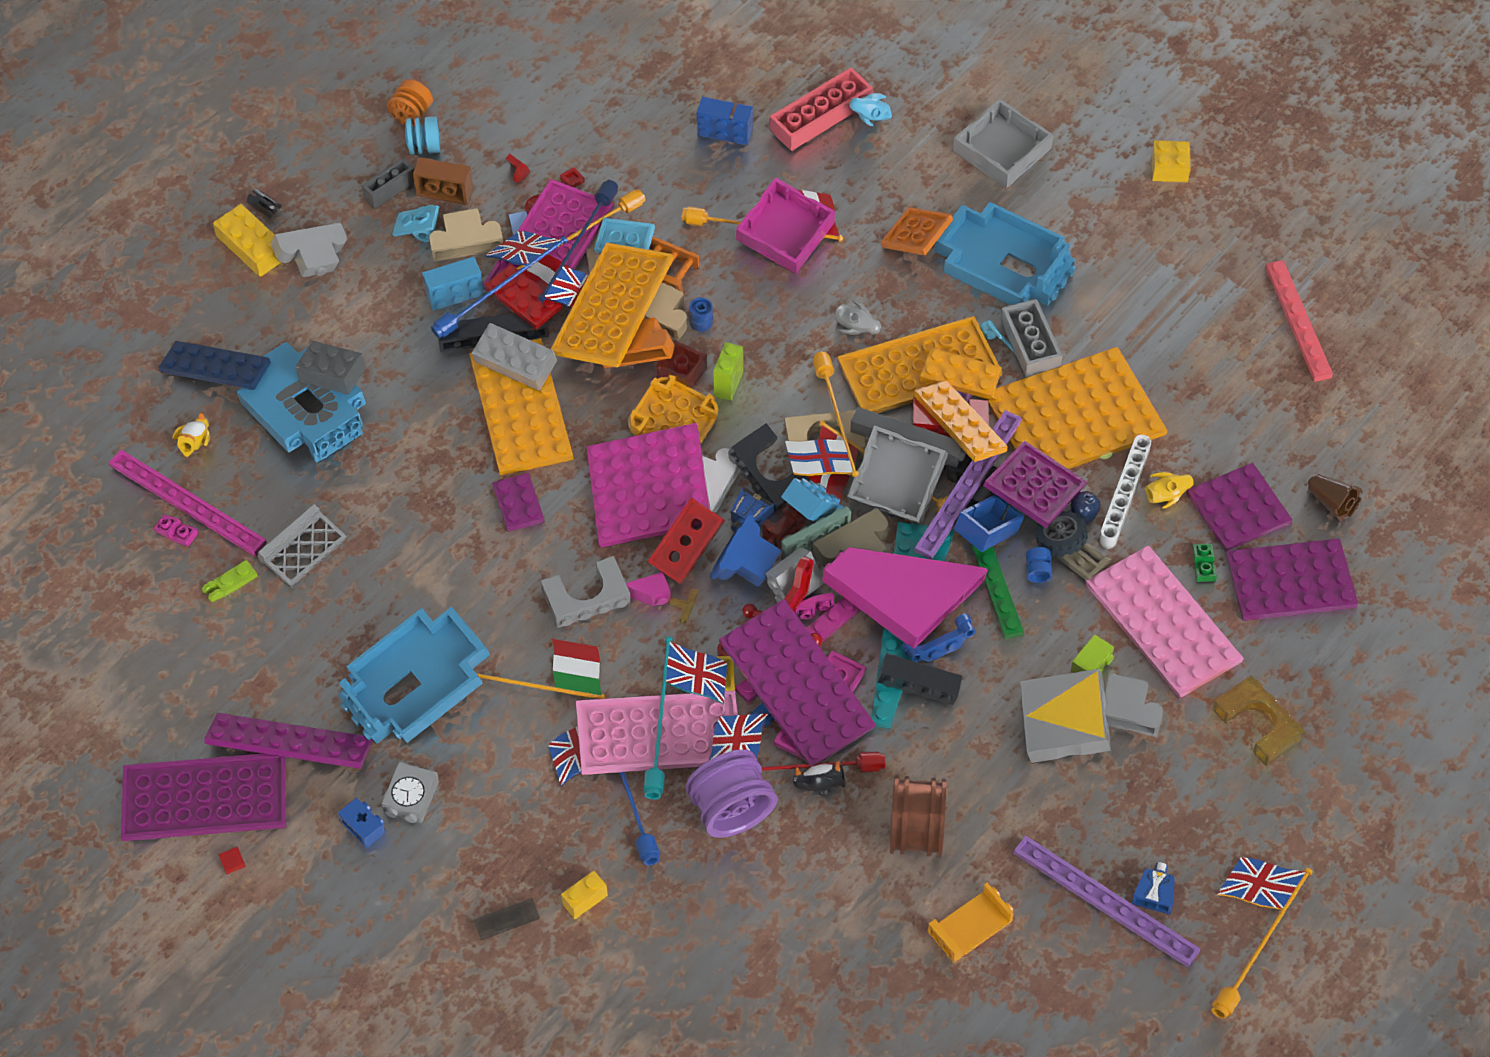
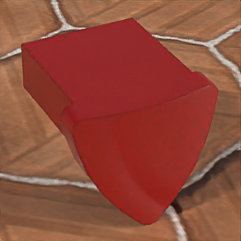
[505,153,531,183]

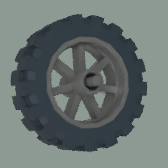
[1035,510,1088,557]

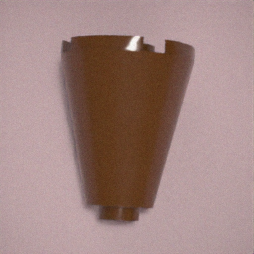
[1308,474,1363,521]

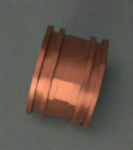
[890,775,947,857]

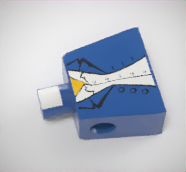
[1132,862,1175,915]

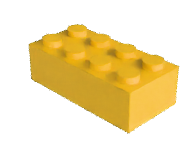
[213,204,281,277]

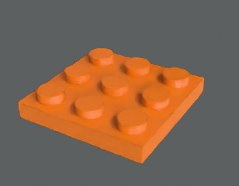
[880,207,953,255]

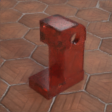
[762,504,806,549]

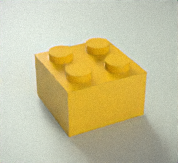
[1152,140,1190,182]

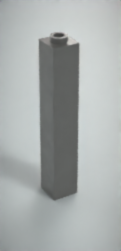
[850,407,966,467]

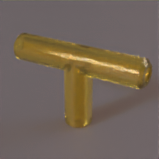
[670,589,699,624]

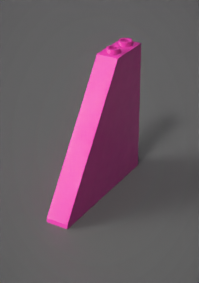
[822,547,987,649]

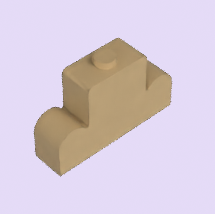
[429,209,503,262]
[643,283,687,342]

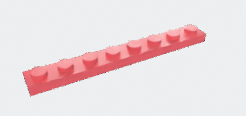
[1265,260,1333,382]

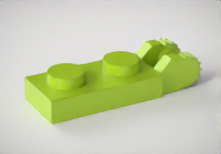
[201,560,258,602]

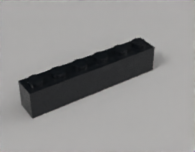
[438,313,549,352]

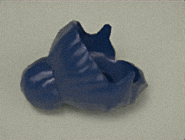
[1071,491,1101,524]

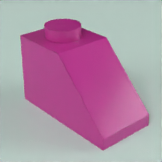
[626,572,671,606]

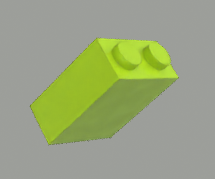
[713,342,743,401]

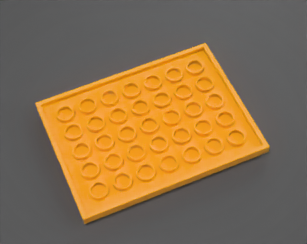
[984,346,1168,469]

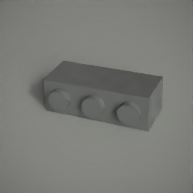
[361,158,415,209]

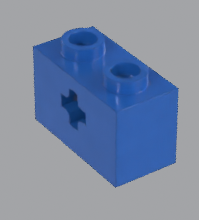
[338,798,385,848]

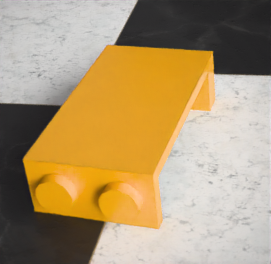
[928,883,1014,963]

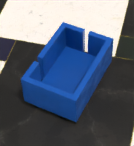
[696,97,753,145]
[954,494,1024,552]

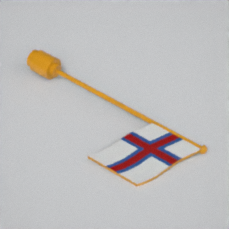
[785,351,859,477]

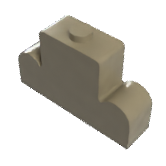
[813,508,888,567]

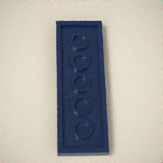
[158,341,271,390]

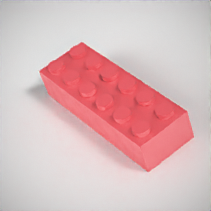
[770,67,873,151]

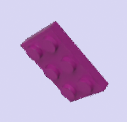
[492,473,545,532]

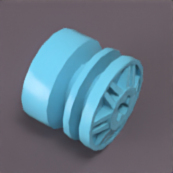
[405,116,440,155]

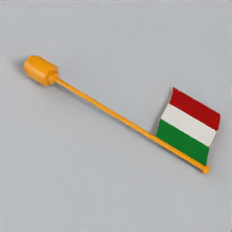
[476,638,606,699]

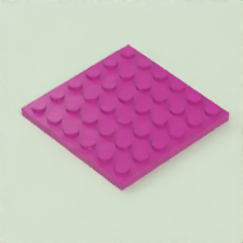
[587,423,711,548]

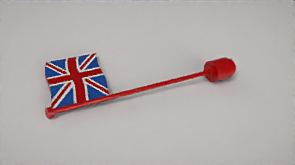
[709,713,885,773]

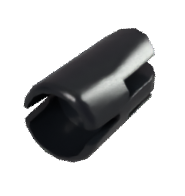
[247,189,282,219]

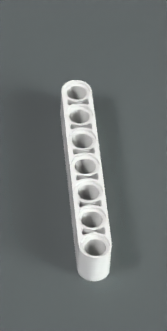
[1099,435,1151,549]

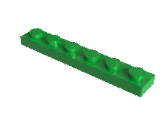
[970,543,1024,640]

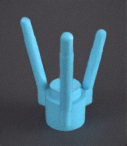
[980,320,1015,354]

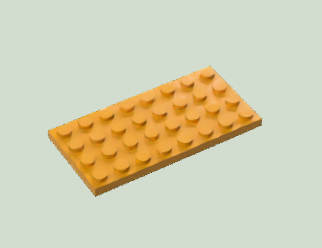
[551,243,673,368]
[837,316,1002,413]
[469,338,574,476]

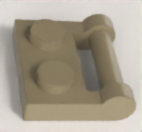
[1059,540,1112,580]

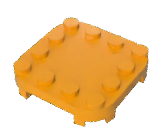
[630,375,719,444]

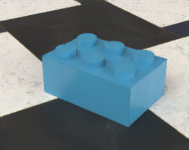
[422,257,484,311]
[781,478,844,522]

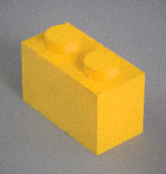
[561,871,608,919]

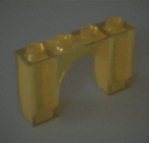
[1212,675,1305,766]

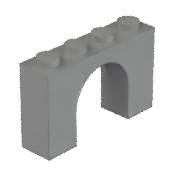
[541,556,631,628]

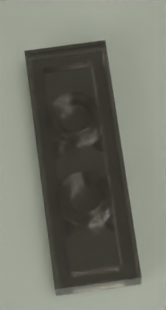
[474,898,540,940]

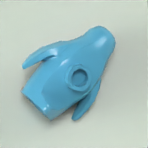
[849,93,892,126]

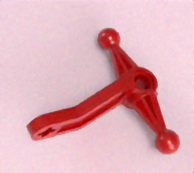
[742,556,822,646]

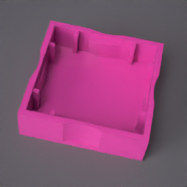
[736,177,836,274]

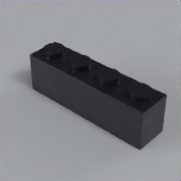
[877,653,962,705]

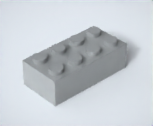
[1001,299,1062,377]
[472,323,557,391]

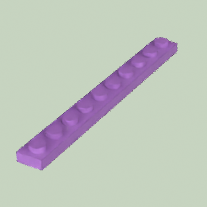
[915,410,1022,560]
[1014,836,1201,968]

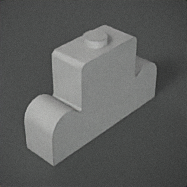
[270,223,347,277]
[1105,674,1163,737]

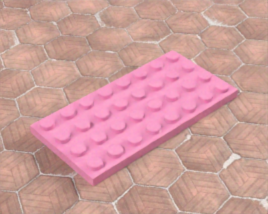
[1085,545,1243,699]
[576,691,738,775]

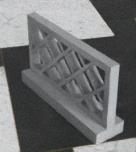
[258,504,347,587]

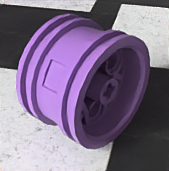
[685,750,778,838]

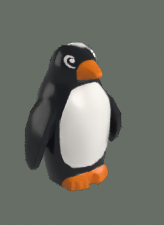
[793,761,846,795]

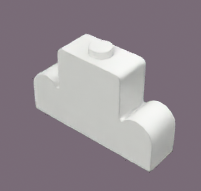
[703,448,740,513]

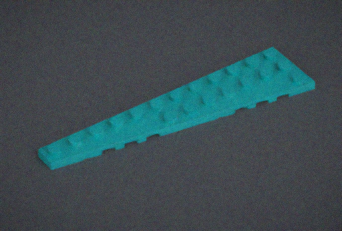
[871,522,955,728]

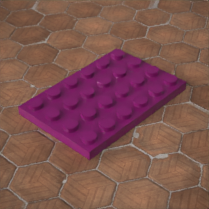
[1226,538,1359,621]

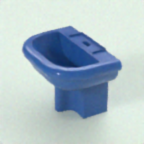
[710,515,781,587]

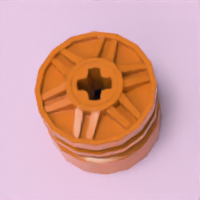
[387,79,433,126]

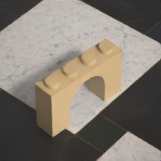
[785,410,866,464]

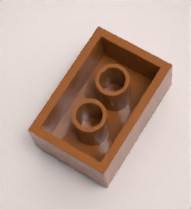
[413,157,474,205]

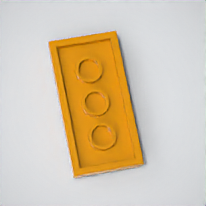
[920,348,1002,400]

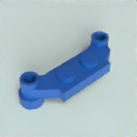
[902,614,976,663]

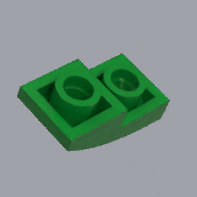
[1192,543,1217,582]

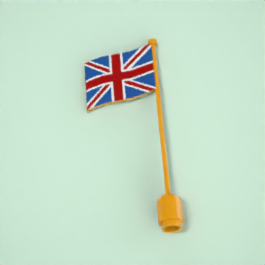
[1211,857,1313,1019]

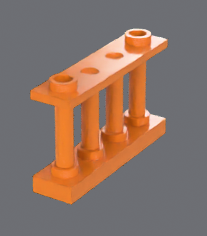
[649,236,700,292]

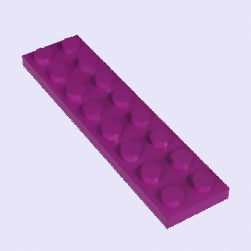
[204,713,372,769]

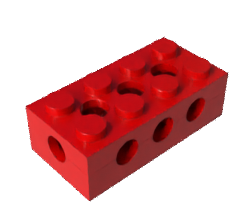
[648,497,726,584]

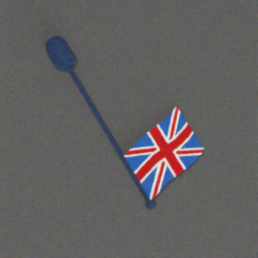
[538,180,618,309]

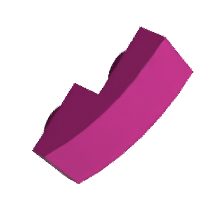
[153,514,199,547]
[795,593,834,620]

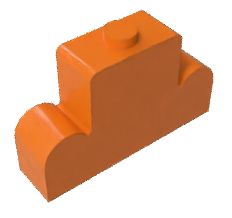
[603,317,675,369]

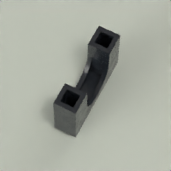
[728,423,811,512]

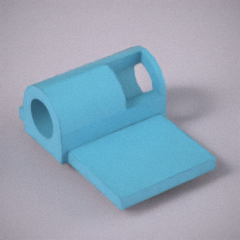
[392,205,439,242]

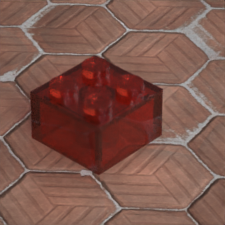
[656,340,707,389]

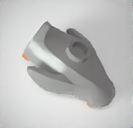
[835,300,881,335]

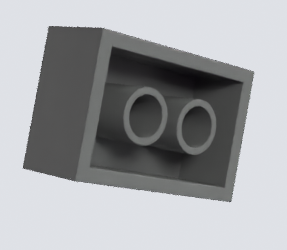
[295,341,366,395]

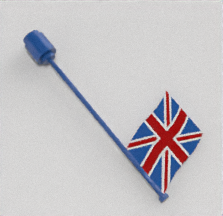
[431,231,568,339]
[548,726,660,866]

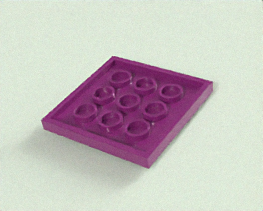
[983,440,1087,528]
[1187,463,1293,552]

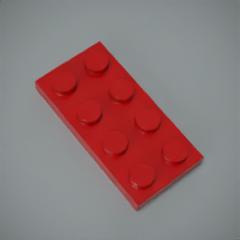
[485,264,562,330]

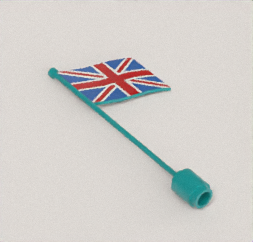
[643,636,727,800]

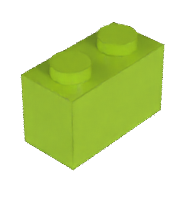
[1070,634,1114,674]

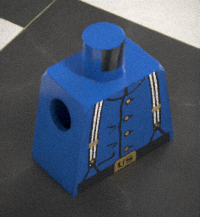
[731,487,774,532]

